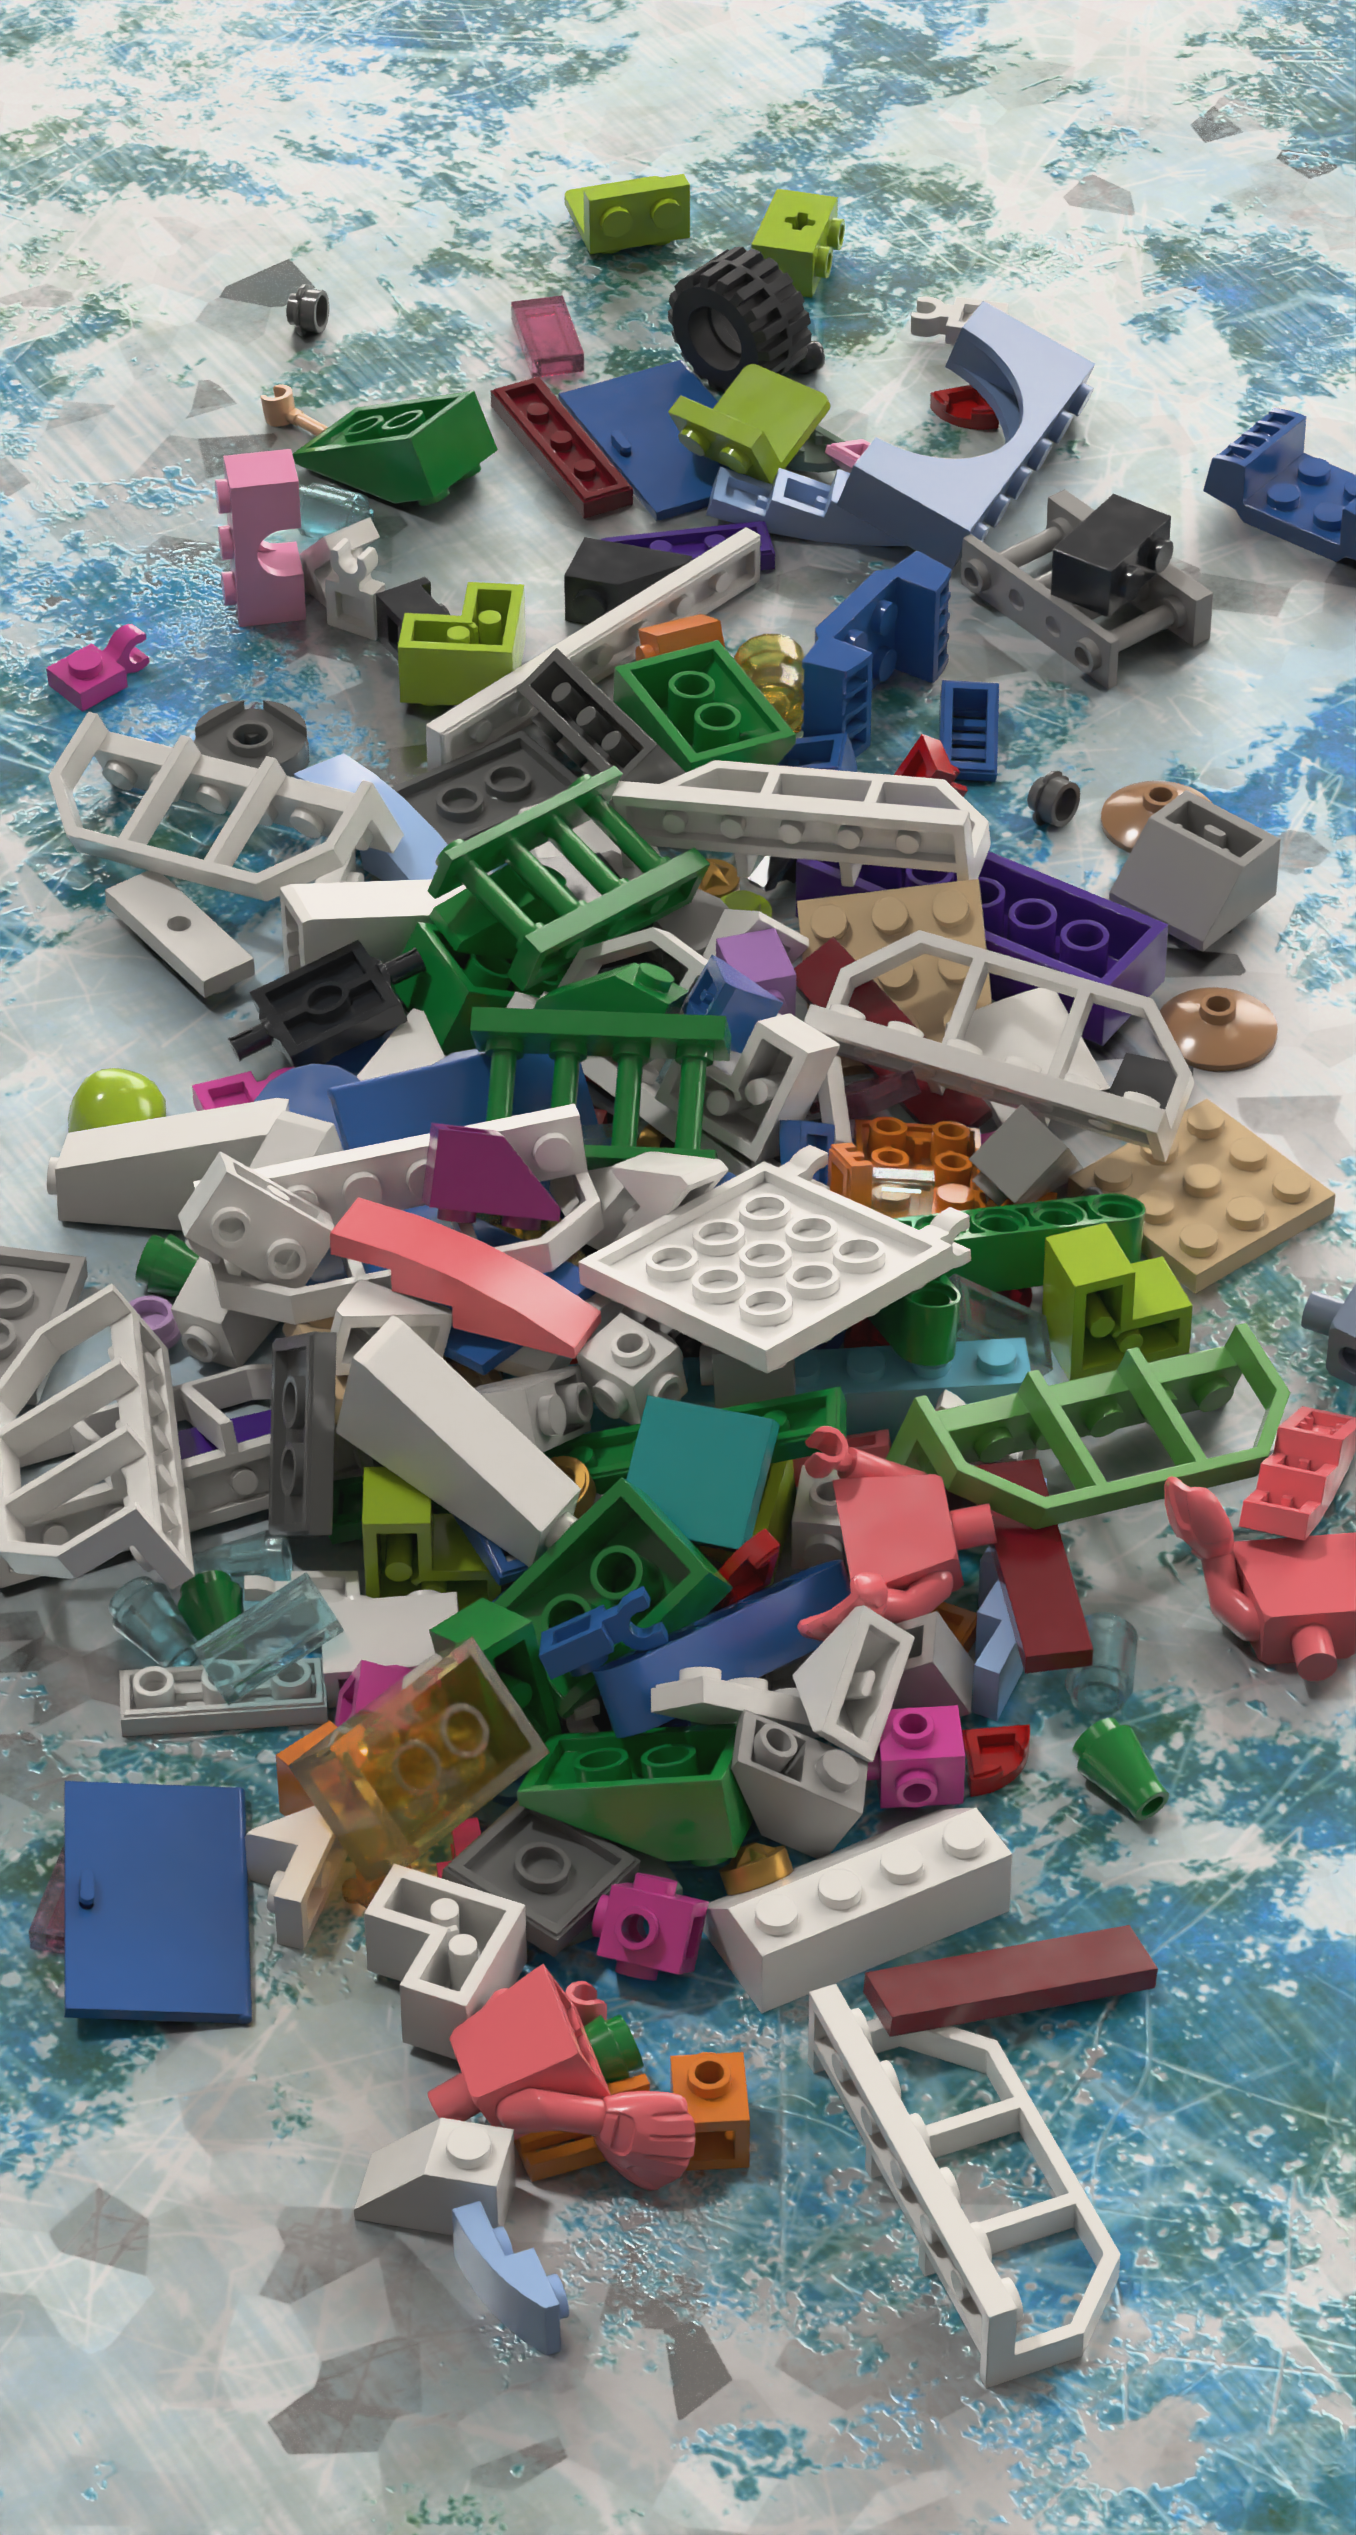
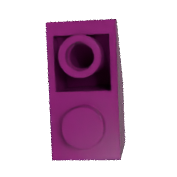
[422,1123,561,1230]

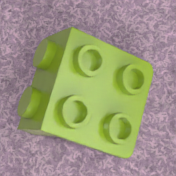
[564,174,690,254]
[668,364,831,484]

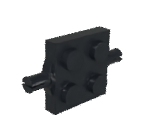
[228,939,427,1068]

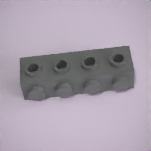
[517,648,686,800]

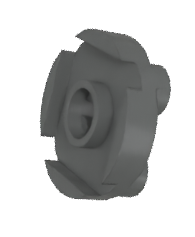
[194,700,310,777]

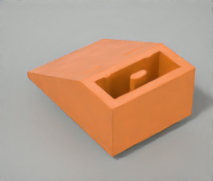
[854,1116,986,1218]

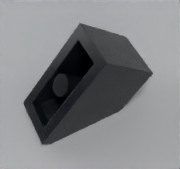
[564,537,692,625]

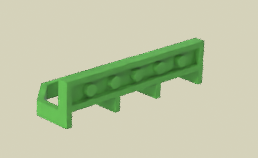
[886,1323,1291,1529]

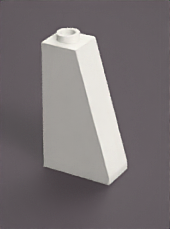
[280,879,466,975]
[47,1098,289,1230]
[171,1110,344,1368]
[336,1315,581,1567]

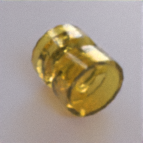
[734,634,806,734]

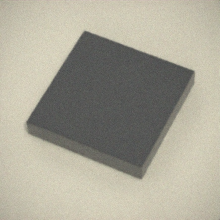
[442,1800,641,1957]

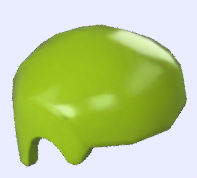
[68,1068,166,1133]

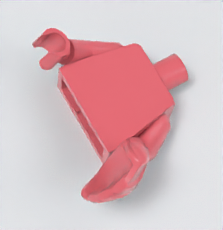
[797,1426,997,1641]
[1164,1476,1356,1681]
[427,1964,696,2191]

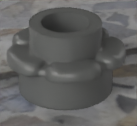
[286,284,329,336]
[1027,771,1080,827]

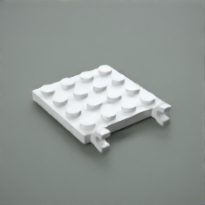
[578,1145,971,1374]

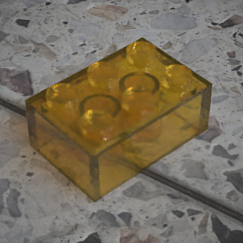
[289,1637,550,1883]

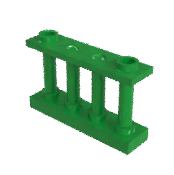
[427,766,710,992]
[470,1007,732,1171]

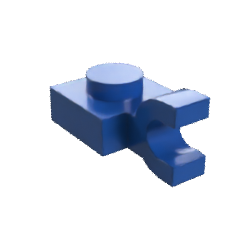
[539,1586,668,1680]

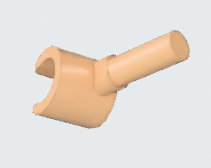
[260,385,328,436]

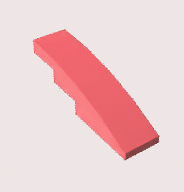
[330,1197,601,1359]
[1239,1406,1356,1541]

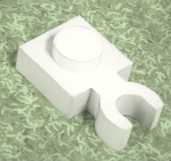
[911,297,1008,345]
[325,538,385,641]

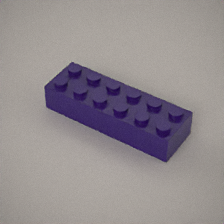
[795,851,1168,1046]

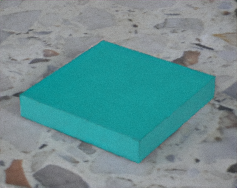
[626,1395,780,1552]

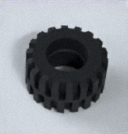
[668,247,812,392]

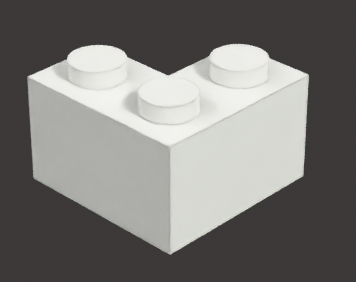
[654,1013,841,1162]
[364,1864,527,2060]

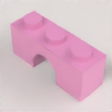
[215,449,306,627]

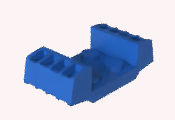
[1203,408,1356,562]
[801,551,951,758]

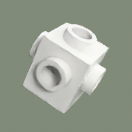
[577,1313,688,1425]

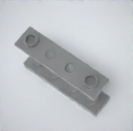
[961,489,1213,689]

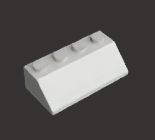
[703,1808,1012,2013]

